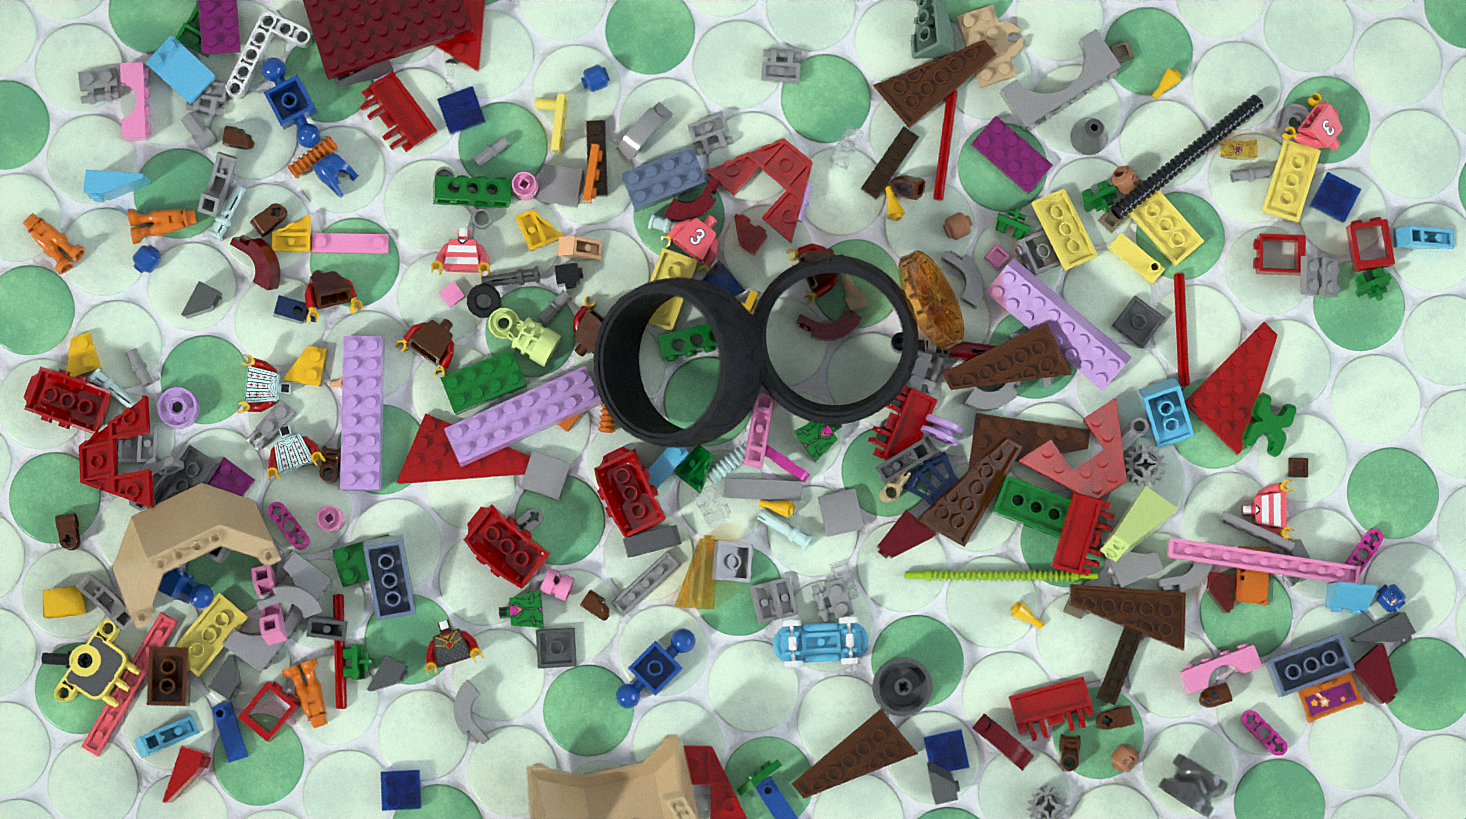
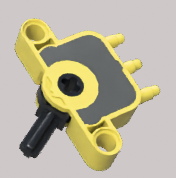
[41,620,142,708]

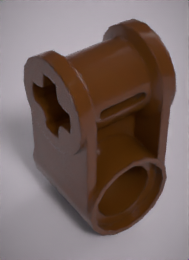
[250,203,287,237]
[319,445,341,484]
[55,512,81,551]
[1096,705,1135,730]
[1059,734,1081,772]

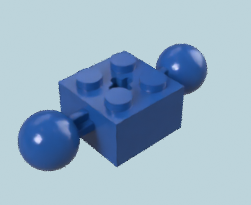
[262,58,321,148]
[157,567,214,609]
[616,628,695,708]

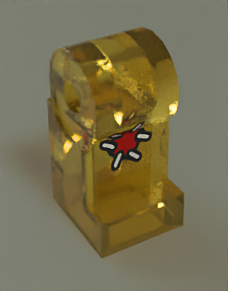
[1220,140,1257,160]

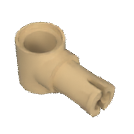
[840,274,868,312]
[879,471,912,504]

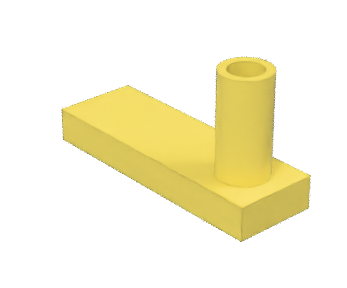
[535,94,569,154]
[1108,232,1165,284]

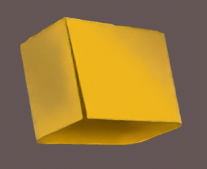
[43,586,87,619]

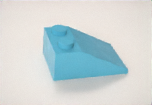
[145,36,216,104]
[84,169,151,203]
[1138,378,1195,448]
[1325,582,1377,614]

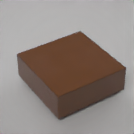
[1288,458,1308,478]

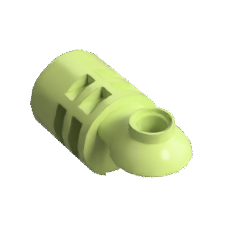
[488,308,562,367]

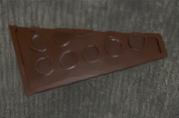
[873,40,997,129]
[942,322,1072,390]
[968,413,1090,470]
[916,437,1023,547]
[1069,584,1186,651]
[791,709,918,799]

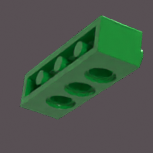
[433,174,511,208]
[657,323,717,362]

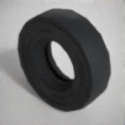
[467,284,501,318]

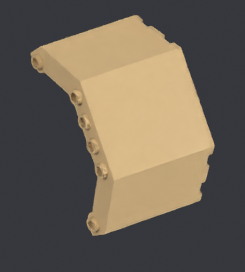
[113,483,281,629]
[527,734,699,819]

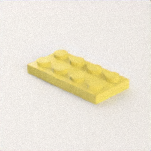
[1261,139,1321,223]
[1031,188,1098,271]
[1128,190,1204,267]
[648,248,698,332]
[174,593,250,677]

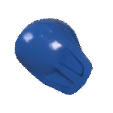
[314,152,359,198]

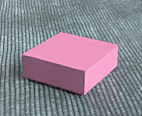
[984,243,1011,270]
[439,281,465,308]

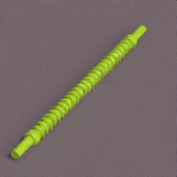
[905,569,1098,582]

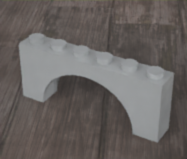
[999,29,1121,131]
[1095,493,1164,588]
[222,550,332,672]

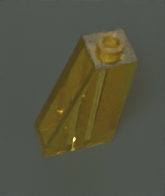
[675,535,719,610]

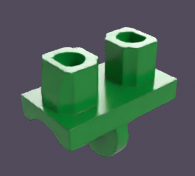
[1081,180,1117,213]
[995,206,1030,240]
[1355,267,1392,301]
[343,644,375,680]

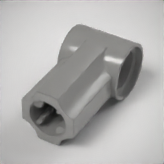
[181,111,218,151]
[1121,417,1149,452]

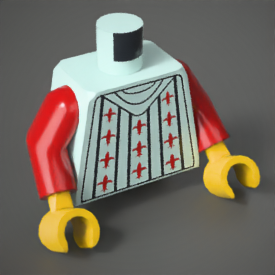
[236,354,291,413]
[266,426,325,481]

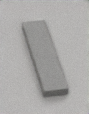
[724,478,802,501]
[1220,511,1295,553]
[611,550,681,617]

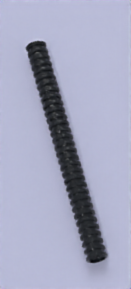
[1111,94,1264,220]

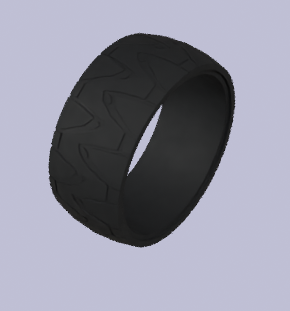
[752,255,919,424]
[594,277,764,448]

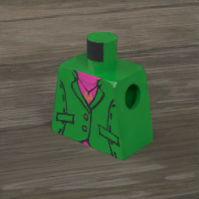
[794,422,842,462]
[499,591,544,628]

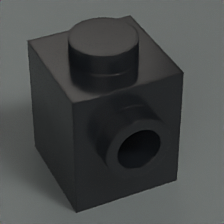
[554,263,583,289]

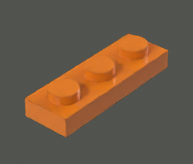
[583,144,603,204]

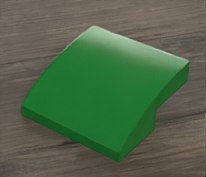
[175,6,211,58]

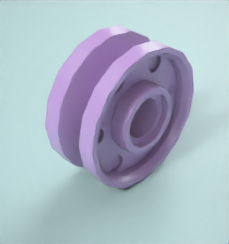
[157,387,200,429]
[921,414,964,446]

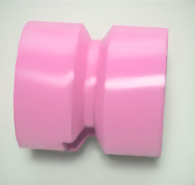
[512,172,538,201]
[317,506,345,532]
[540,568,575,601]

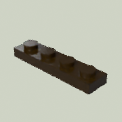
[586,120,608,197]
[861,126,919,200]
[1096,627,1142,705]

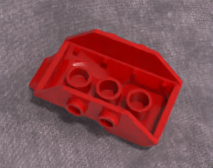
[24,366,111,434]
[594,446,666,538]
[463,504,550,589]

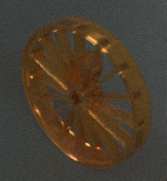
[898,251,964,350]

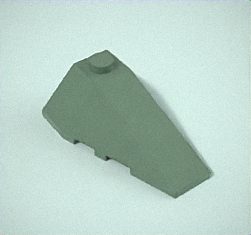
[911,0,955,59]

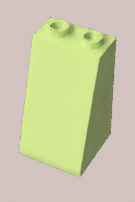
[1100,486,1177,562]

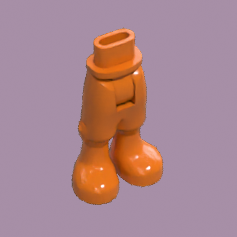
[127,208,197,244]
[23,213,86,275]
[282,658,328,729]

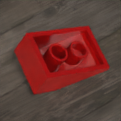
[162,745,211,803]

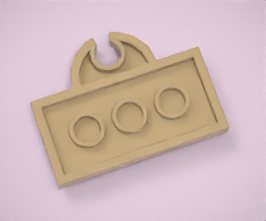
[956,5,1023,88]

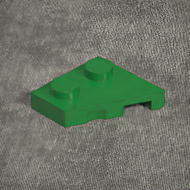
[674,445,714,493]
[737,759,782,796]

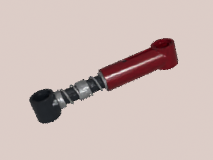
[890,332,998,361]

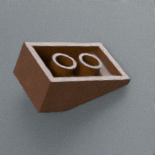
[147,647,191,706]

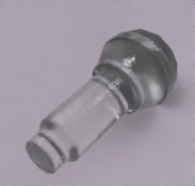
[444,59,458,88]

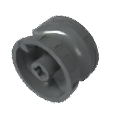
[872,658,932,716]
[1158,753,1229,818]

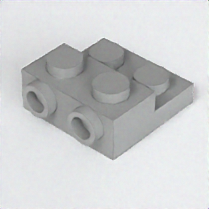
[1014,230,1062,276]
[1300,255,1340,299]
[712,541,754,583]

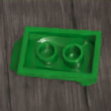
[333,534,390,587]

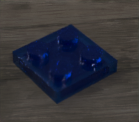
[437,86,486,135]
[1309,172,1362,223]
[923,729,970,772]
[380,770,422,811]

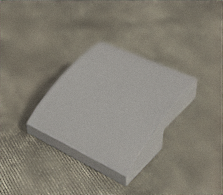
[538,164,584,208]
[118,424,158,463]
[521,451,572,500]
[818,489,864,537]
[749,577,798,624]

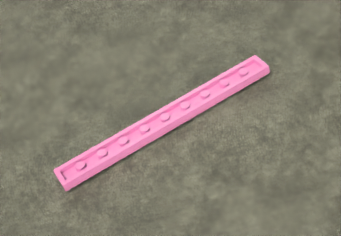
[1167,538,1360,584]

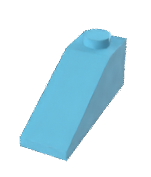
[1394,225,1454,249]
[648,447,689,489]
[134,715,200,759]

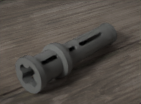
[481,266,540,286]

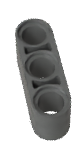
[623,525,682,558]

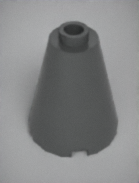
[1070,118,1108,155]

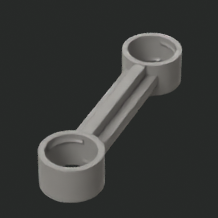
[435,166,492,229]

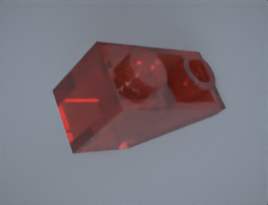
[734,214,768,256]
[1206,572,1236,614]

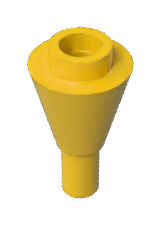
[1152,68,1182,100]
[885,186,905,221]
[759,499,795,519]
[1010,601,1044,629]

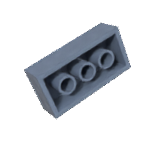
[621,147,706,213]
[363,534,416,620]
[1264,633,1355,697]

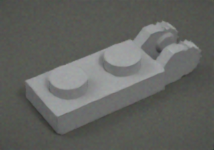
[246,399,296,451]

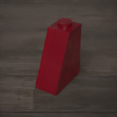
[877,510,936,559]
[1352,643,1398,704]

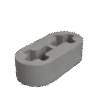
[516,508,544,532]

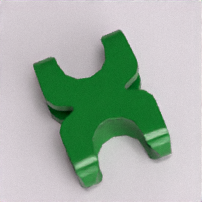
[1242,392,1297,457]

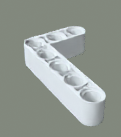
[226,12,313,100]

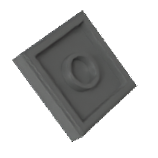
[1112,295,1166,349]
[536,628,577,669]

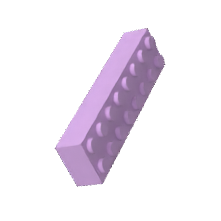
[985,258,1131,391]
[340,336,385,491]
[444,366,601,467]

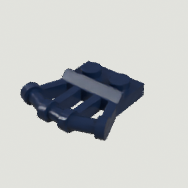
[904,451,959,506]

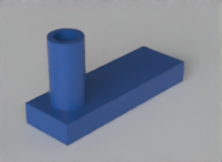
[212,701,248,763]
[755,776,798,819]

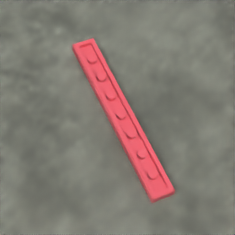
[81,612,178,756]

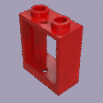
[1346,217,1395,272]
[1253,233,1306,276]
[238,681,300,742]

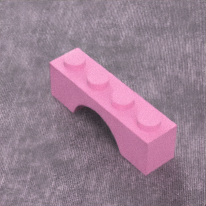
[120,62,152,142]
[251,565,287,646]
[1179,643,1263,694]

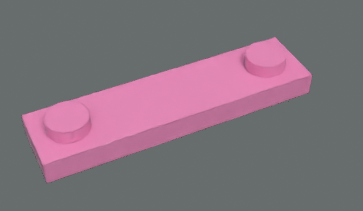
[312,233,389,254]
[743,392,774,468]

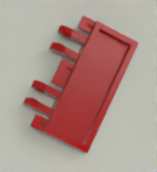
[360,71,437,152]
[868,385,937,461]
[1051,492,1115,576]
[1009,677,1094,741]

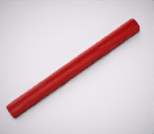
[933,90,958,201]
[1174,273,1190,386]
[333,594,347,709]

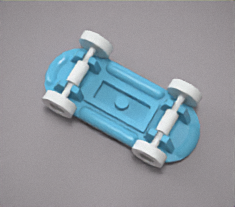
[773,617,869,668]

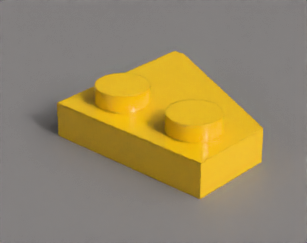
[515,209,564,252]
[272,215,311,252]
[66,332,103,378]
[283,346,327,387]

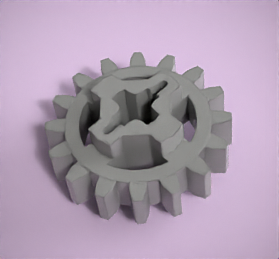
[1124,444,1166,486]
[1027,786,1070,819]

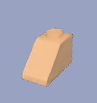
[558,235,603,260]

